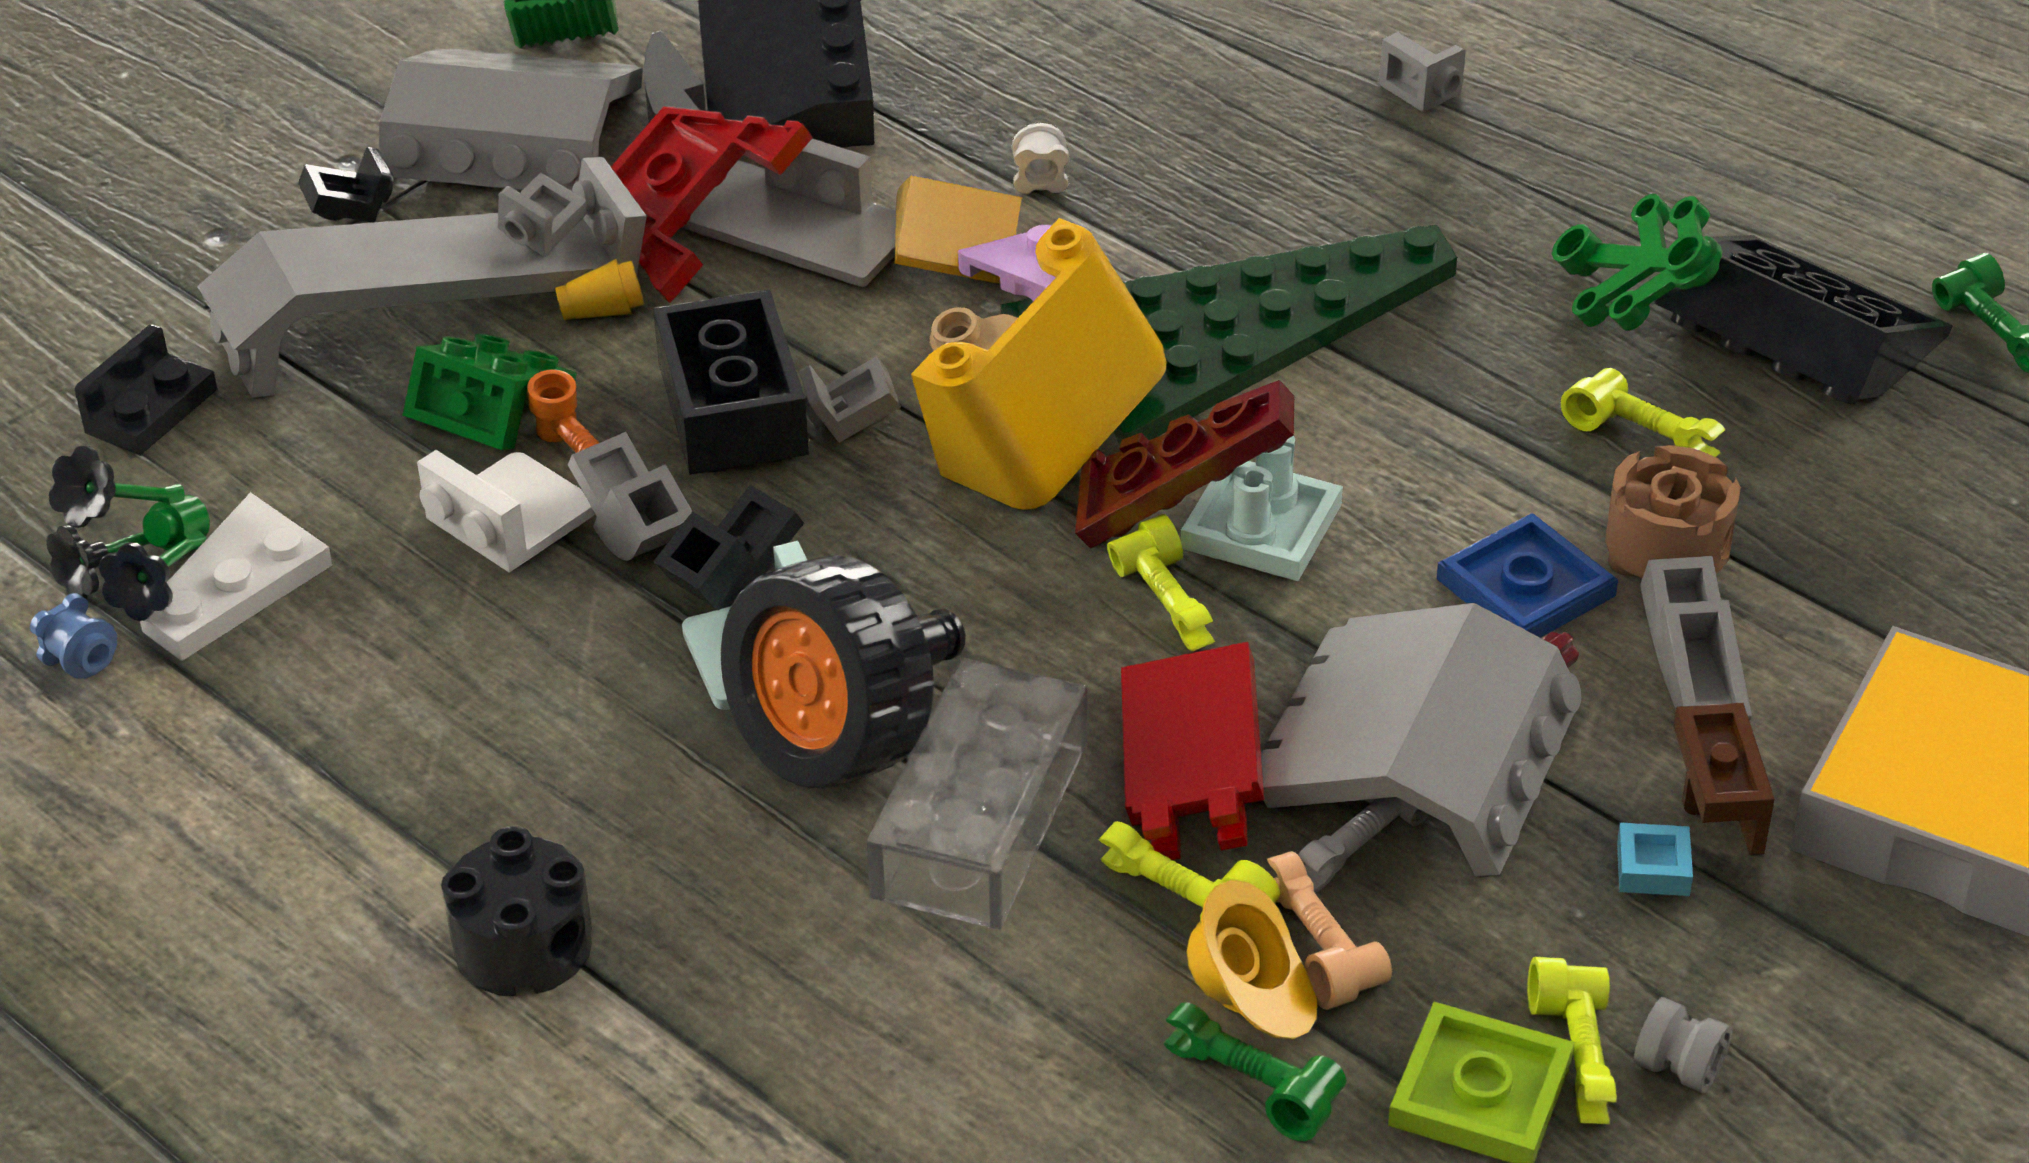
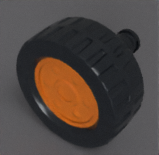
[721,555,966,789]

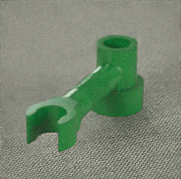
[1932,253,2029,373]
[1163,1002,1346,1141]

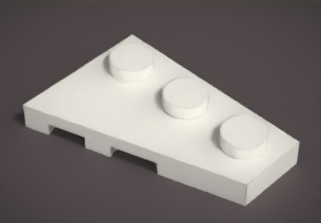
[140,492,332,661]

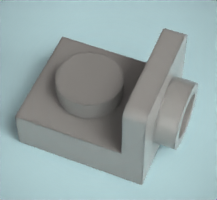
[1378,32,1466,112]

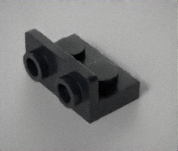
[75,324,218,456]

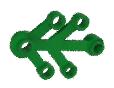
[1552,194,1722,331]

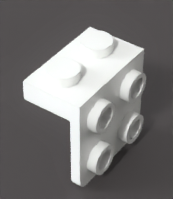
[417,450,595,573]

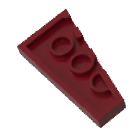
[1075,380,1295,549]

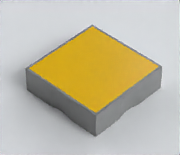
[1790,626,2029,937]

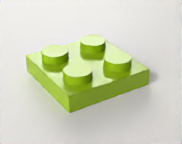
[1388,1001,1575,1163]

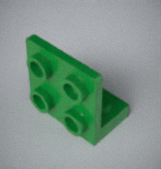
[402,334,577,450]

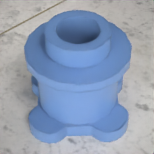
[30,593,117,679]

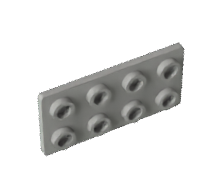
[682,139,896,287]

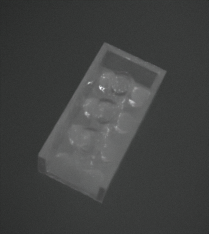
[867,657,1087,930]

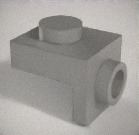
[498,173,587,256]
[799,356,901,443]

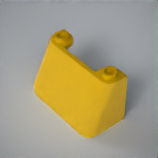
[911,218,1166,510]

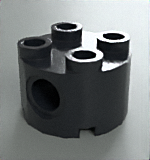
[441,826,592,996]

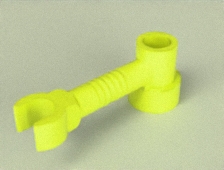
[1561,368,1725,457]
[1107,514,1215,652]
[1098,821,1280,921]
[1527,957,1616,1124]

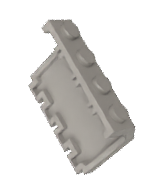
[379,48,643,191]
[1261,603,1582,877]

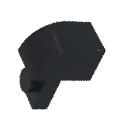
[654,485,804,610]

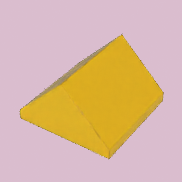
[895,175,1022,284]

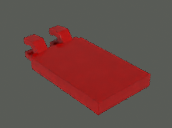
[1121,642,1264,860]

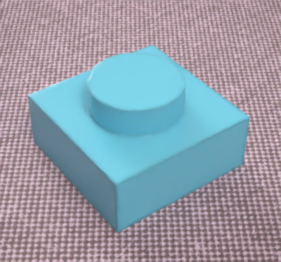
[1617,823,1693,896]

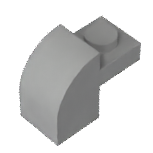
[568,432,692,561]

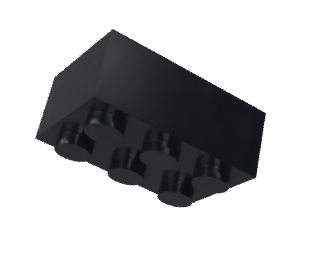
[653,290,809,475]

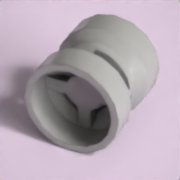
[1633,997,1733,1093]

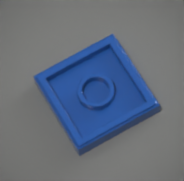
[1436,513,1618,638]

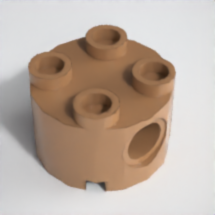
[1605,445,1741,578]

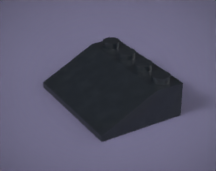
[698,0,875,148]
[1654,235,1953,404]

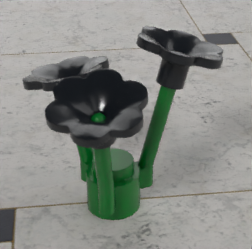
[46,446,210,621]

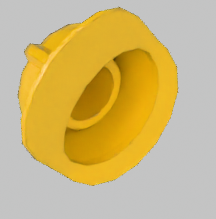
[1186,880,1317,1040]

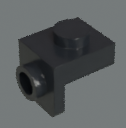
[298,147,393,223]

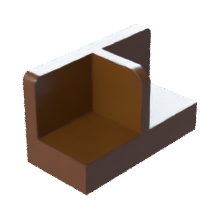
[1673,703,1775,855]

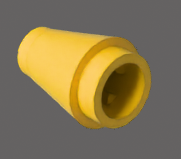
[555,259,644,321]

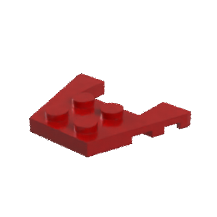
[611,106,813,303]

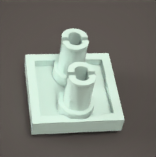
[1181,436,1343,581]

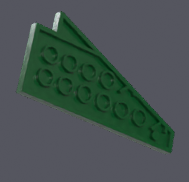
[1001,224,1457,445]

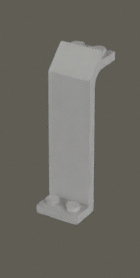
[198,157,647,398]

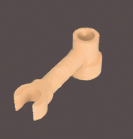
[1267,851,1392,1010]

